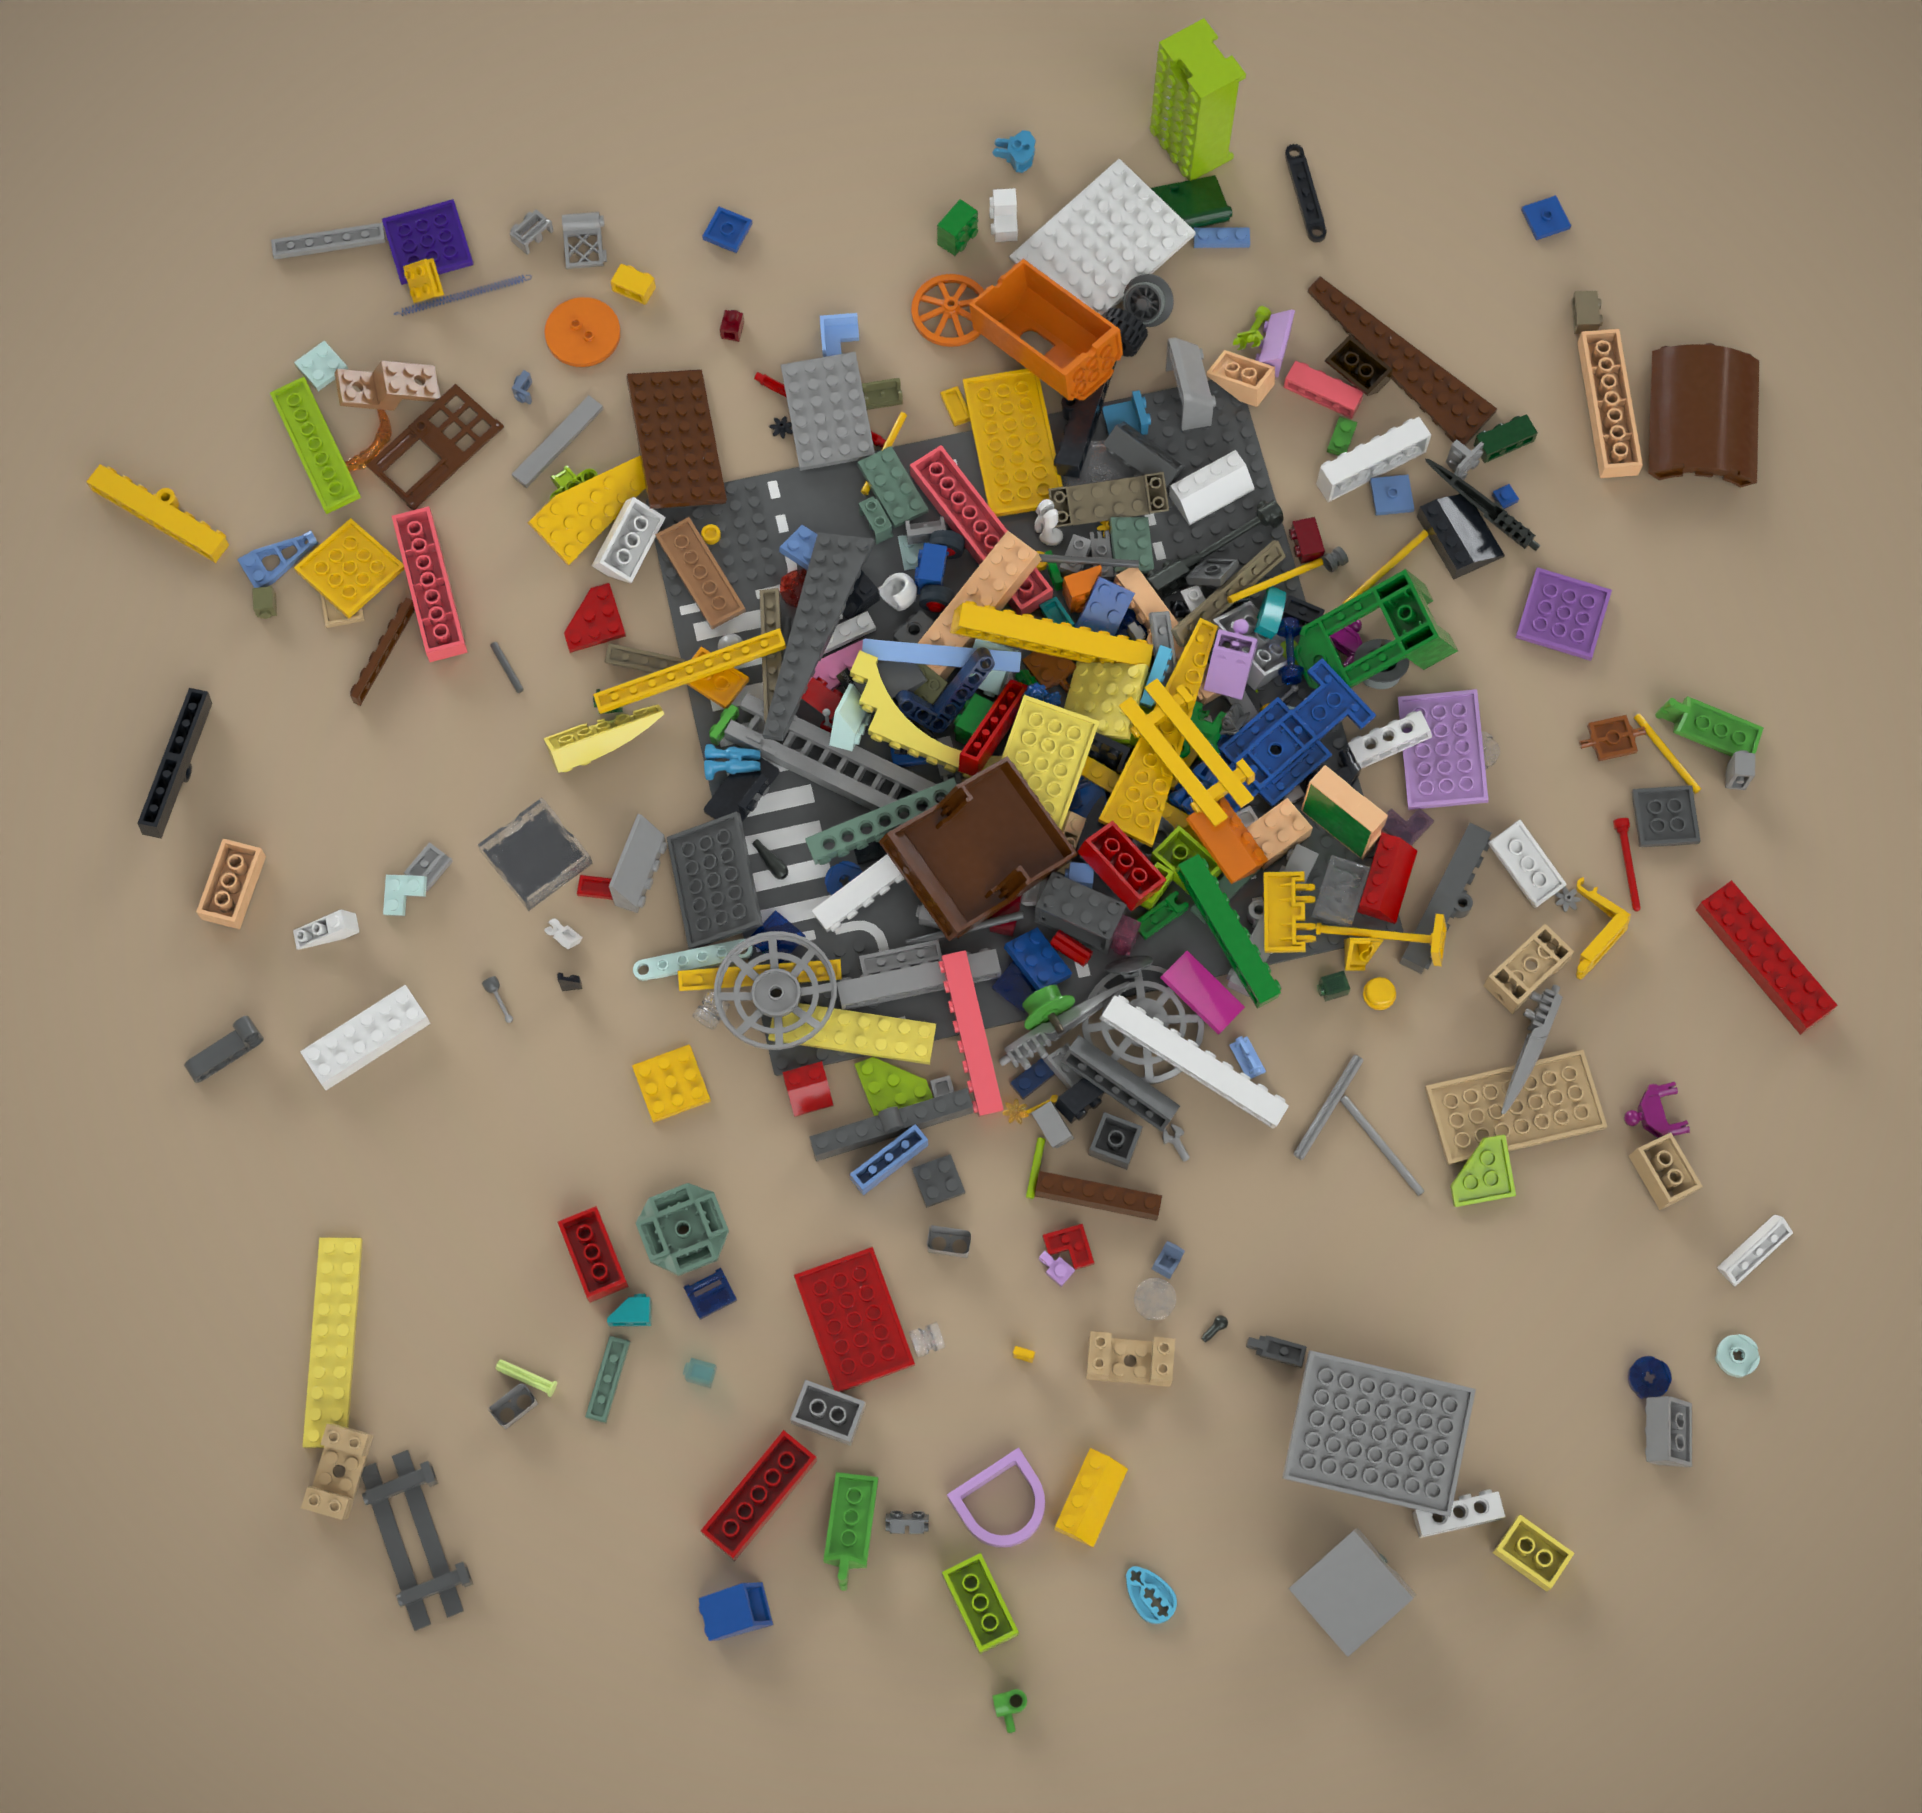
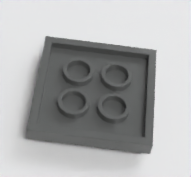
[1631,785,1701,848]

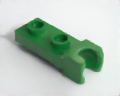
[1133,891,1189,940]

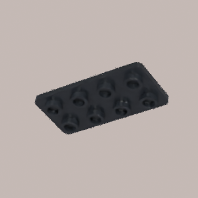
[704,757,779,822]

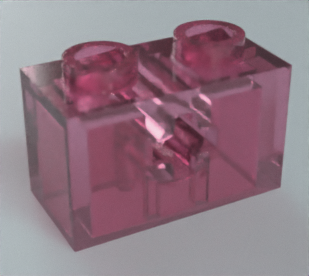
[1111,915,1142,956]

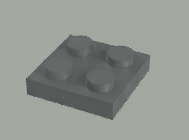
[1186,558,1240,587]
[912,1154,965,1208]

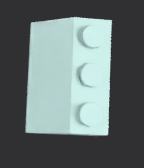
[829,683,871,751]

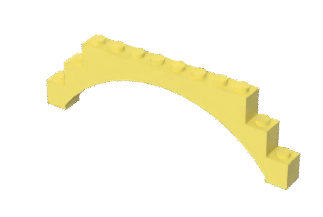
[850,650,1002,779]

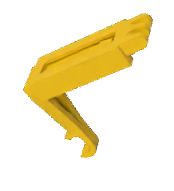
[1576,877,1631,980]

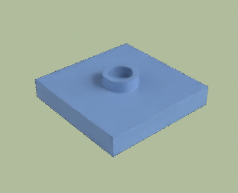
[1370,474,1414,516]

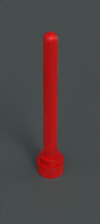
[1613,818,1641,912]

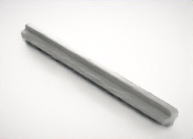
[1294,1055,1363,1160]

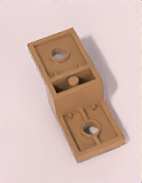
[334,360,440,411]

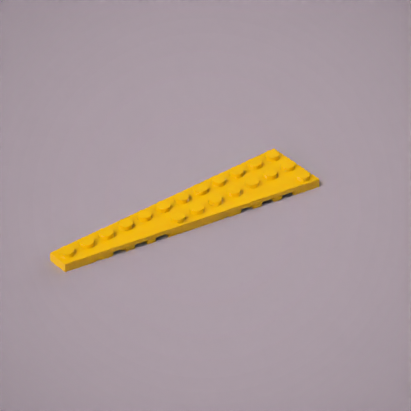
[1098,618,1218,847]

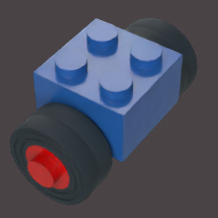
[914,530,965,614]

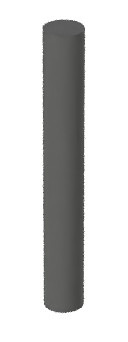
[490,642,524,693]

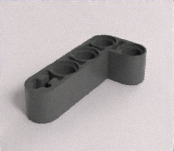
[184,1016,264,1083]

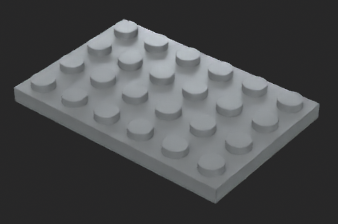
[781,352,875,471]

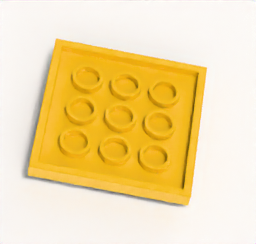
[294,518,405,619]

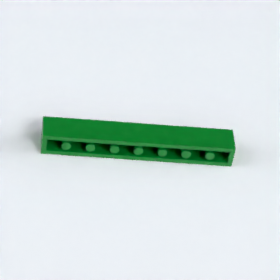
[1175,854,1281,1009]

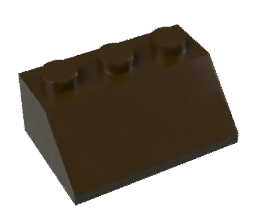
[1324,335,1393,396]

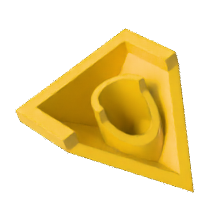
[1344,938,1384,971]

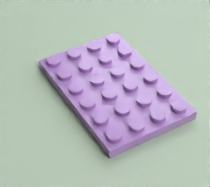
[1398,689,1489,810]

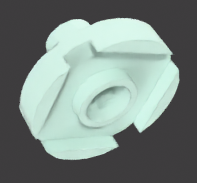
[1715,1334,1760,1378]

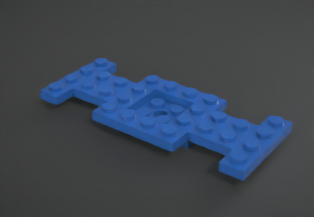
[1174,658,1376,813]

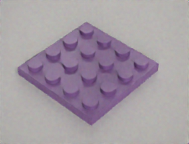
[1515,567,1612,661]

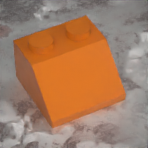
[1062,565,1102,613]

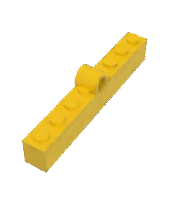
[86,464,229,563]

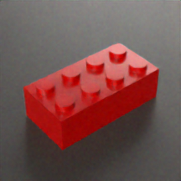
[1078,820,1167,911]
[558,1206,629,1303]

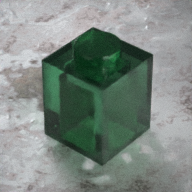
[1317,970,1351,1002]

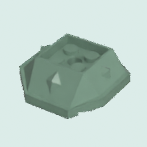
[636,1183,729,1276]

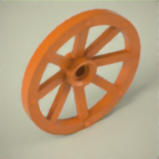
[911,274,984,347]

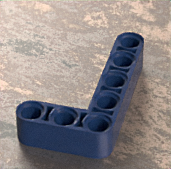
[895,647,995,733]

